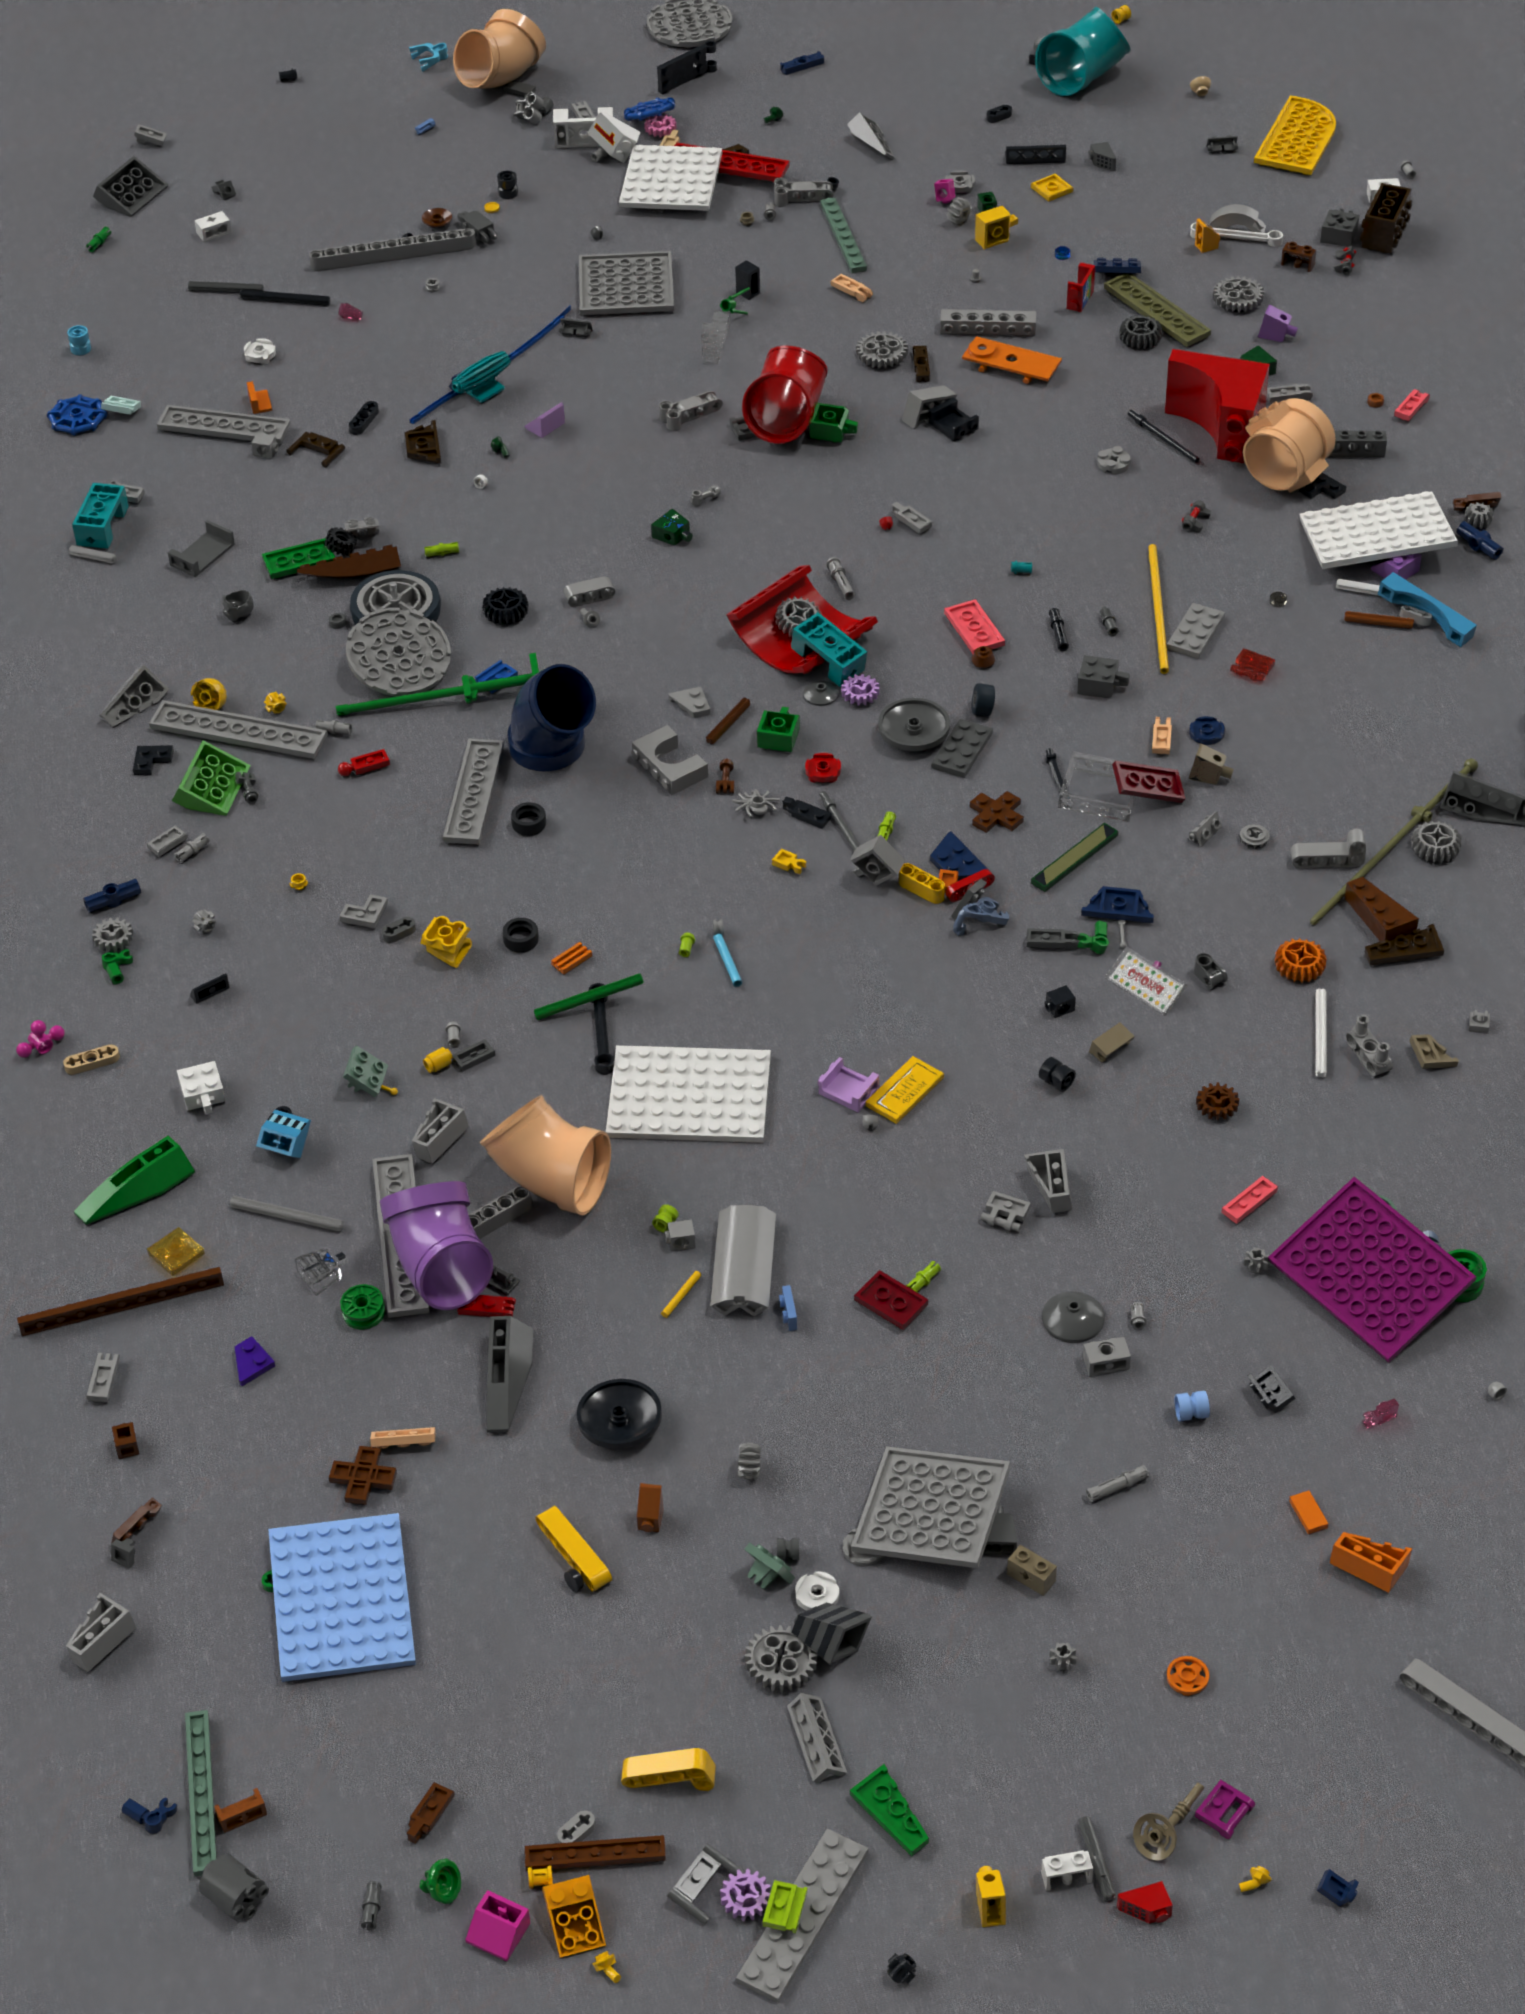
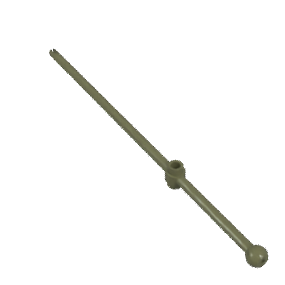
[1310,758,1478,925]

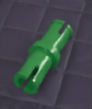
[86,226,112,252]

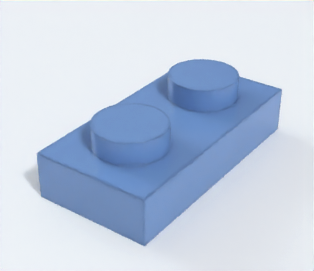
[779,1285,797,1331]

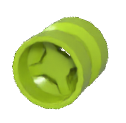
[652,1204,679,1233]

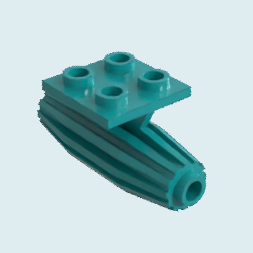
[452,351,511,403]

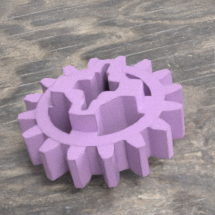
[841,674,879,706]
[720,1869,770,1921]

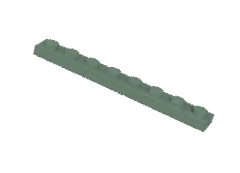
[820,198,867,273]
[185,1710,217,1877]

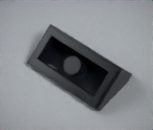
[190,973,230,1004]

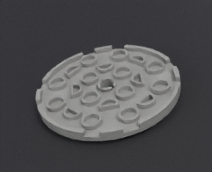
[647,0,732,49]
[346,608,451,696]

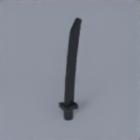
[1046,748,1073,806]

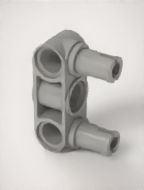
[1346,1014,1393,1077]

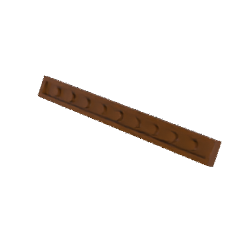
[17,1267,224,1336]

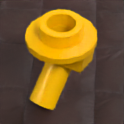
[1239,1866,1272,1893]
[592,1951,621,1983]

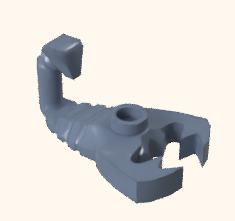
[953,897,1009,936]

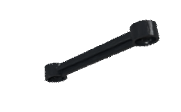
[588,983,614,1075]

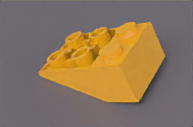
[542,1875,606,1958]

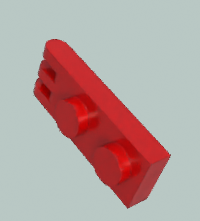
[457,1295,516,1317]

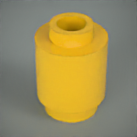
[423,1047,453,1073]

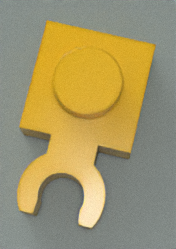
[772,848,807,874]

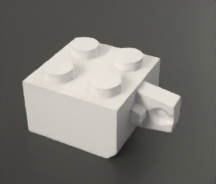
[177,1061,225,1115]

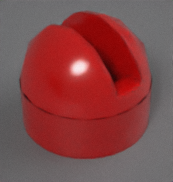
[879,516,893,530]

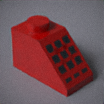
[1117,1881,1173,1924]

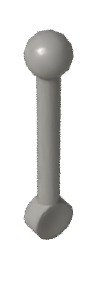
[1118,920,1127,949]

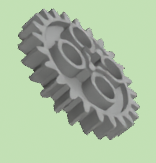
[1213,276,1265,312]
[856,331,908,368]
[745,1625,818,1692]

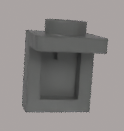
[211,179,236,200]

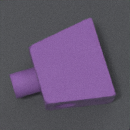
[1258,305,1298,342]

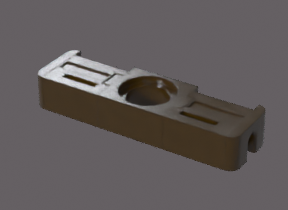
[913,345,930,382]

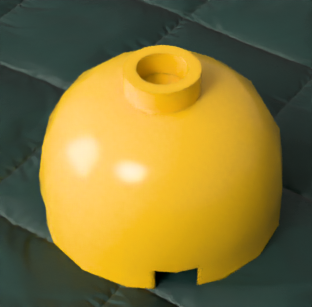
[190,678,227,710]

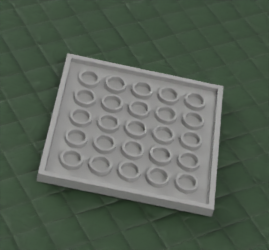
[579,251,674,316]
[851,1446,1011,1568]

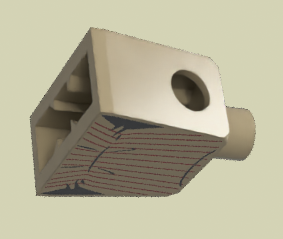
[1188,743,1234,785]

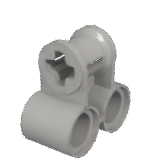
[514,92,544,124]

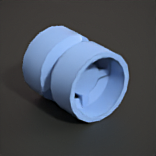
[1174,1390,1210,1422]

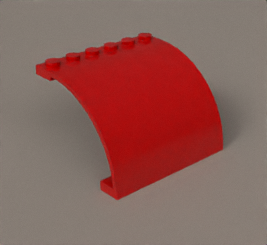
[726,565,878,674]

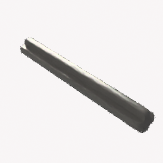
[188,281,264,293]

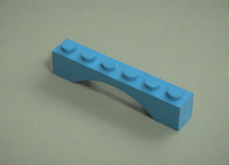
[1378,572,1477,647]

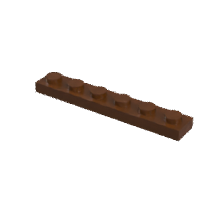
[525,1835,666,1871]

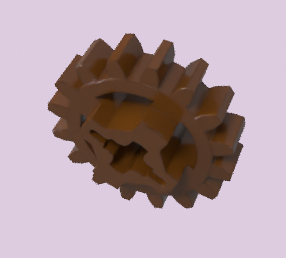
[1196,1082,1239,1120]

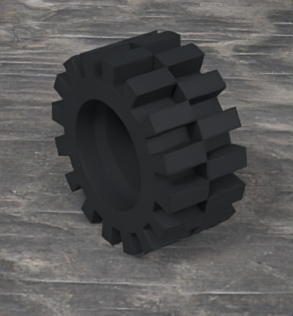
[324,527,357,556]

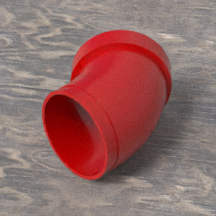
[742,345,828,444]

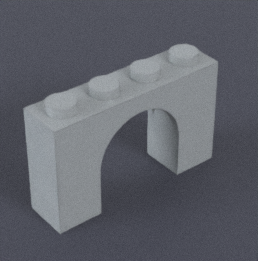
[631,725,708,795]

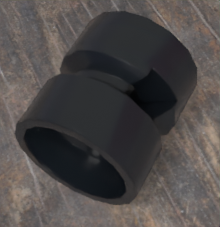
[497,170,518,199]
[1038,1057,1076,1092]

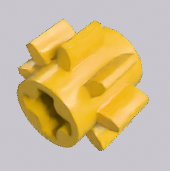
[264,692,287,714]

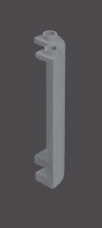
[710,1205,776,1317]

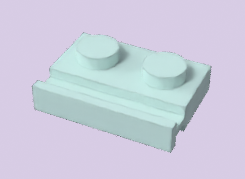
[101,396,141,415]

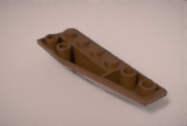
[297,544,401,578]

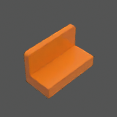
[246,381,272,414]

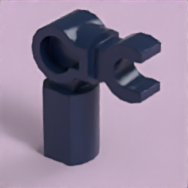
[122,1797,177,1834]

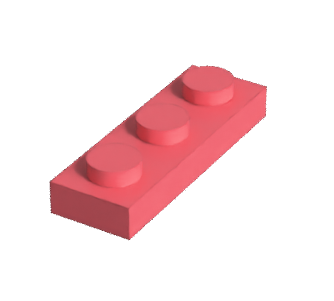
[1222,1176,1278,1224]

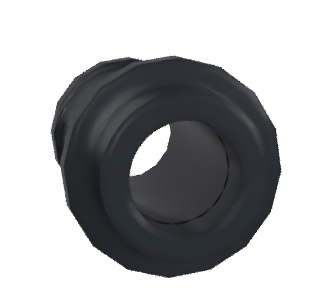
[279,68,298,81]

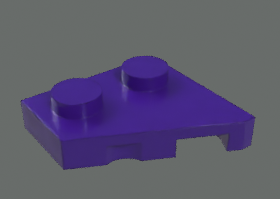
[234,1336,275,1386]

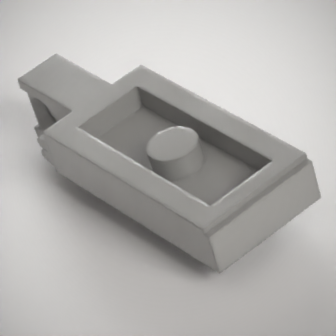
[892,502,932,534]

